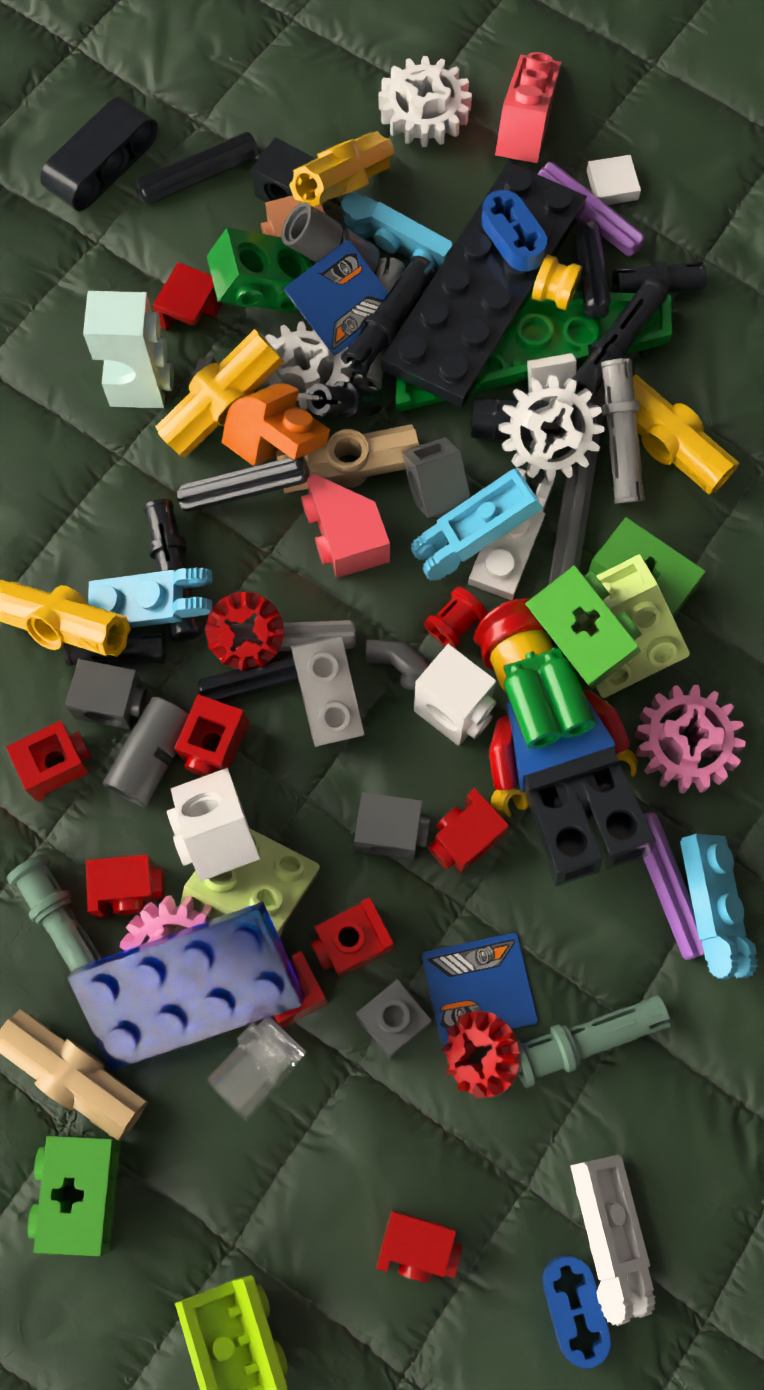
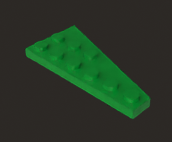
[395,285,672,413]

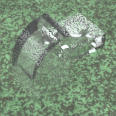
[207,1015,306,1123]

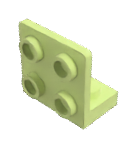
[576,554,690,698]
[179,829,320,968]

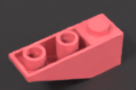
[495,52,561,163]

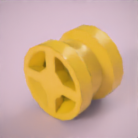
[532,254,582,311]

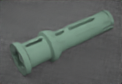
[6,854,120,1006]
[517,995,671,1088]

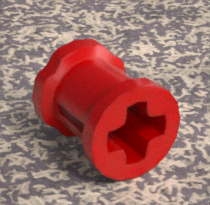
[424,586,488,649]

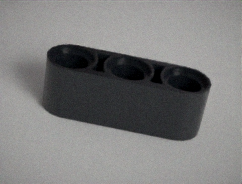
[40,96,158,212]

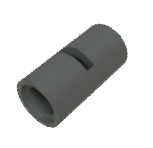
[282,202,380,272]
[102,697,189,808]

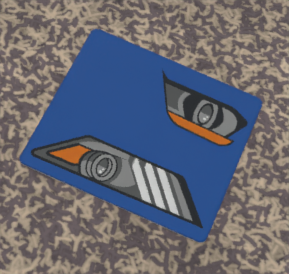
[284,240,388,356]
[422,933,538,1044]

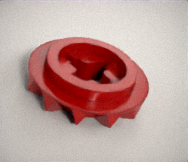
[205,592,284,671]
[440,1011,520,1099]

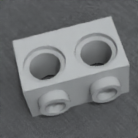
[291,635,364,747]

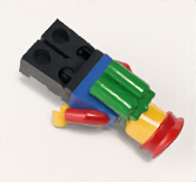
[473,598,655,887]

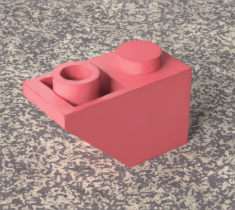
[301,474,390,579]

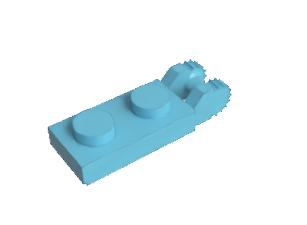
[340,192,453,273]
[410,468,544,581]
[88,567,212,628]
[680,834,758,979]

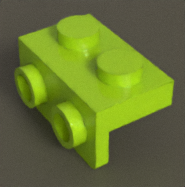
[175,1275,288,1390]

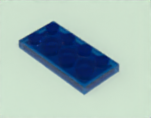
[67,902,305,1071]

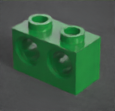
[207,228,312,313]

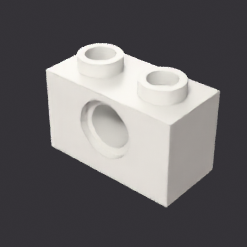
[414,644,496,746]
[167,768,260,882]

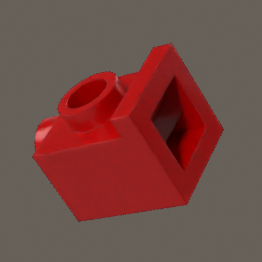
[174,694,251,777]
[6,720,92,802]
[428,788,509,875]
[86,854,166,919]
[310,897,394,978]
[376,1209,463,1283]

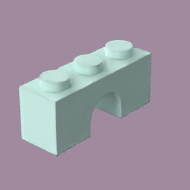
[83,291,174,408]

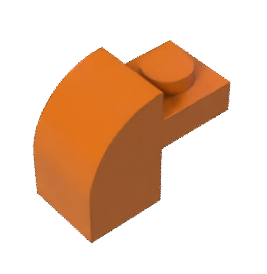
[222,383,330,466]

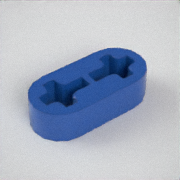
[481,190,547,271]
[542,1255,611,1369]

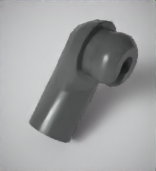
[365,639,428,690]

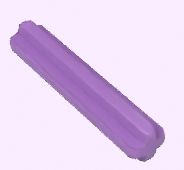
[538,162,645,257]
[643,812,705,960]

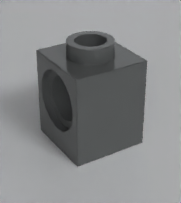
[402,437,470,518]
[65,659,147,731]
[354,792,430,860]
[356,979,431,1059]

